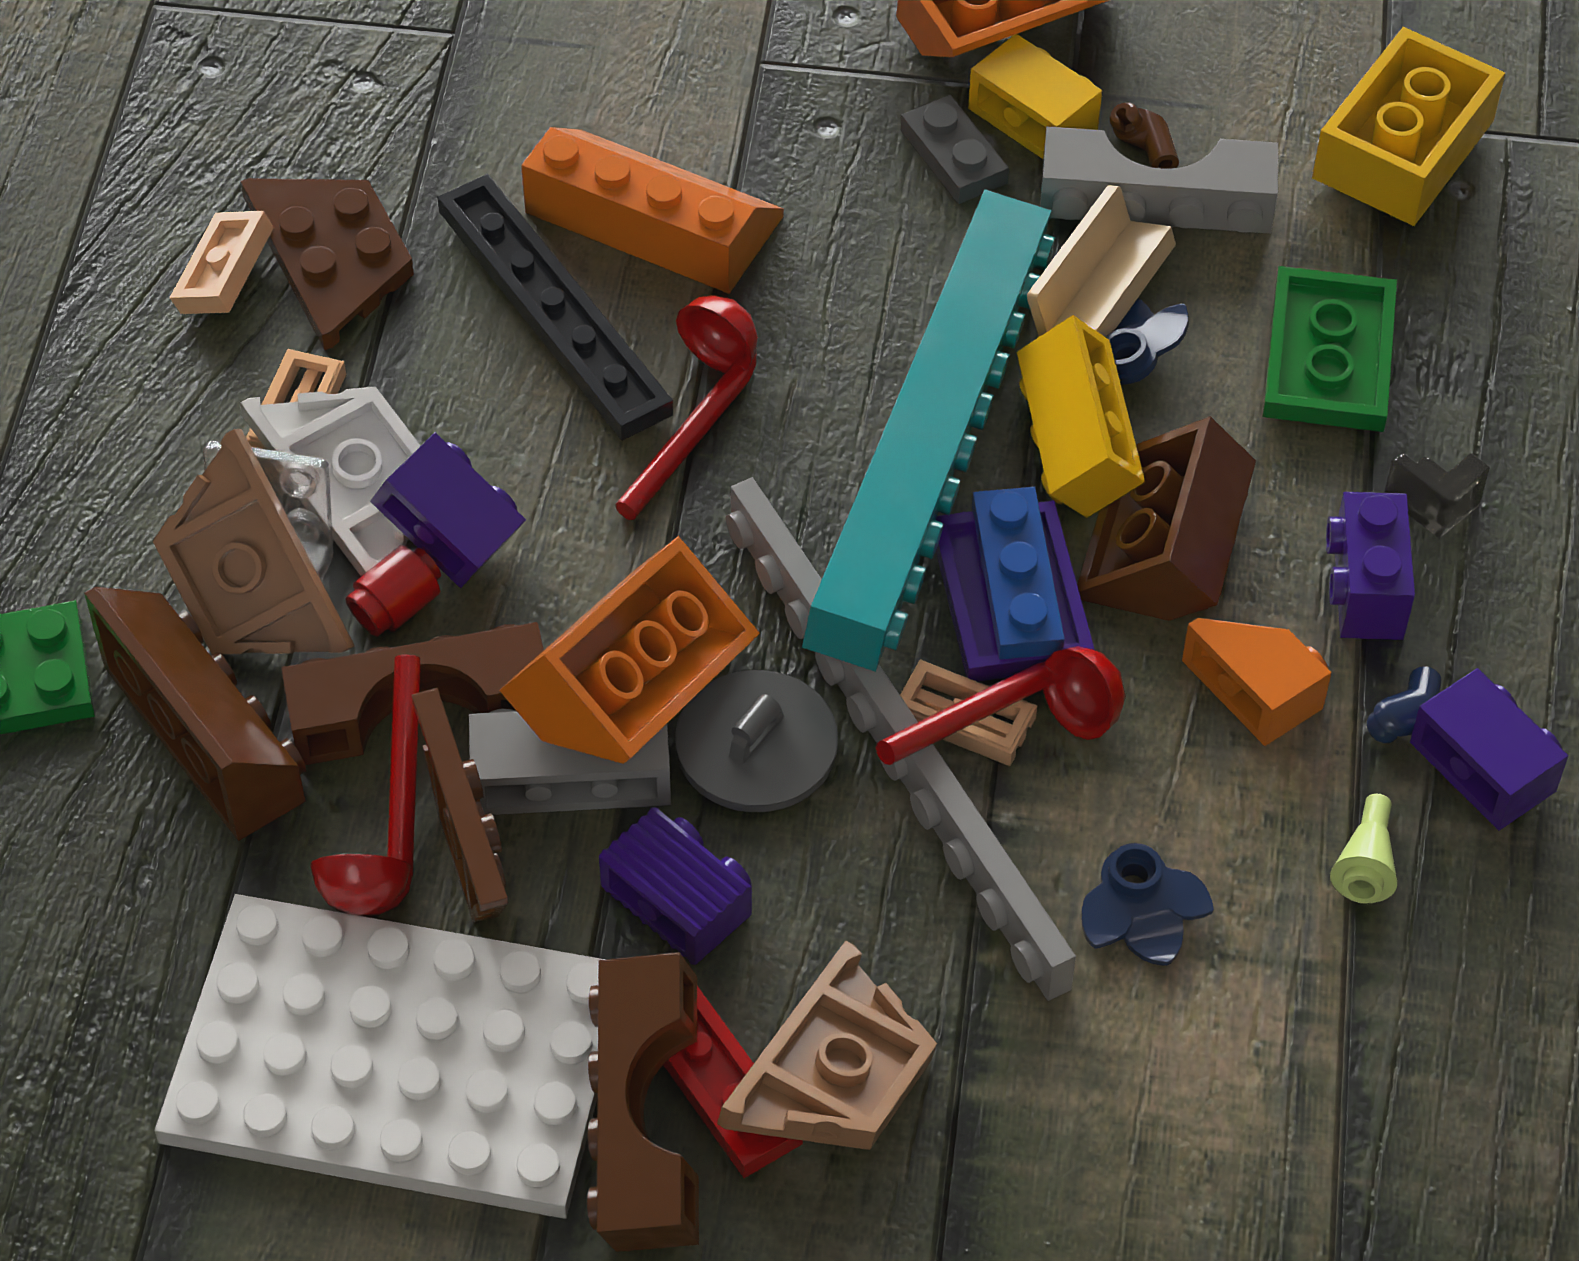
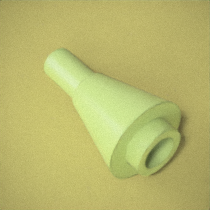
[1330,794,1397,903]

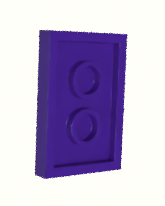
[936,500,1095,682]

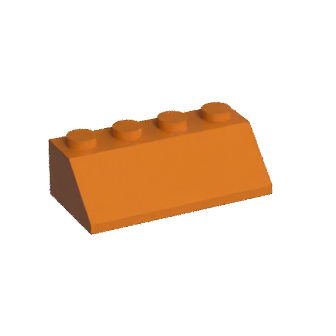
[896,0,1109,57]
[521,127,784,294]
[499,536,760,764]

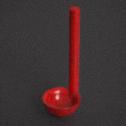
[615,295,758,520]
[876,646,1126,765]
[310,654,421,915]

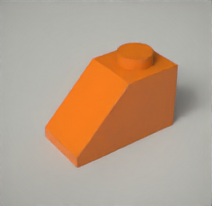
[1182,618,1332,746]

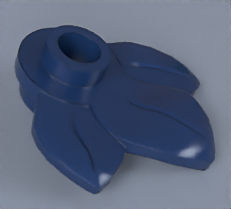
[1106,298,1189,385]
[1081,843,1214,966]

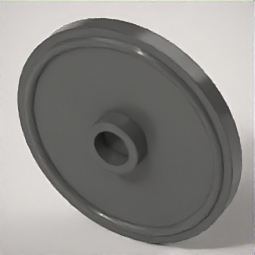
[675,670,838,812]

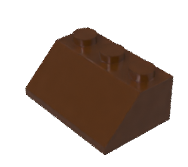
[1077,416,1256,621]

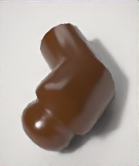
[1109,102,1179,169]

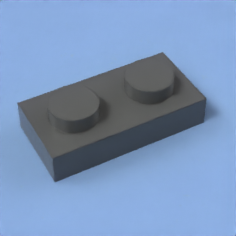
[901,95,1009,204]

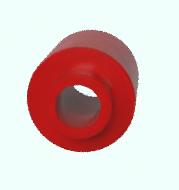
[345,545,441,637]

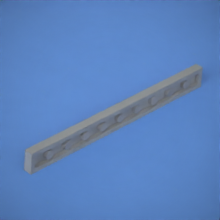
[726,477,1076,1001]

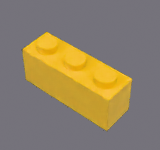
[1017,315,1145,518]

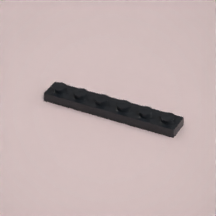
[437,173,673,441]

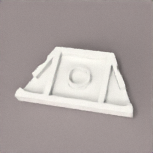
[240,386,421,576]

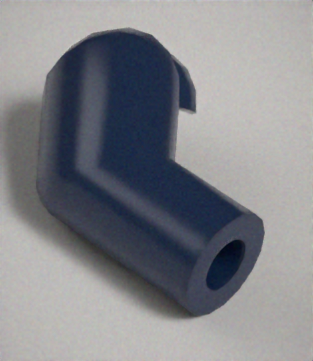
[1366,666,1442,743]

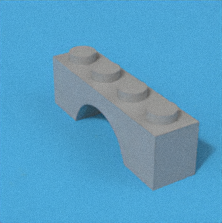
[1040,126,1278,234]

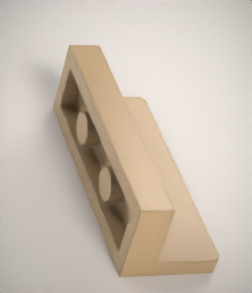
[1027,185,1176,337]

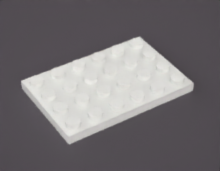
[154,894,606,1219]

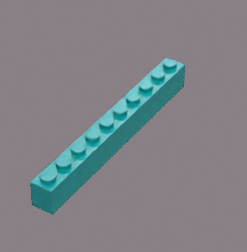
[802,189,1056,672]

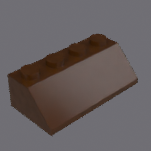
[84,587,306,841]

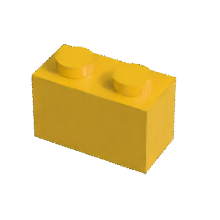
[968,34,1102,159]

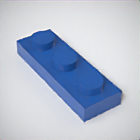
[972,487,1065,660]

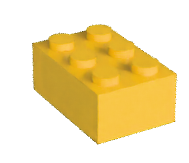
[1312,27,1505,226]

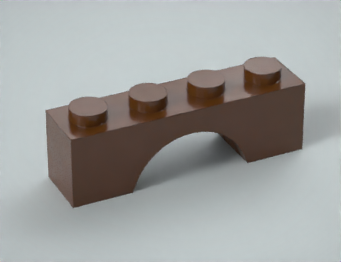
[281,622,544,765]
[587,952,699,1252]

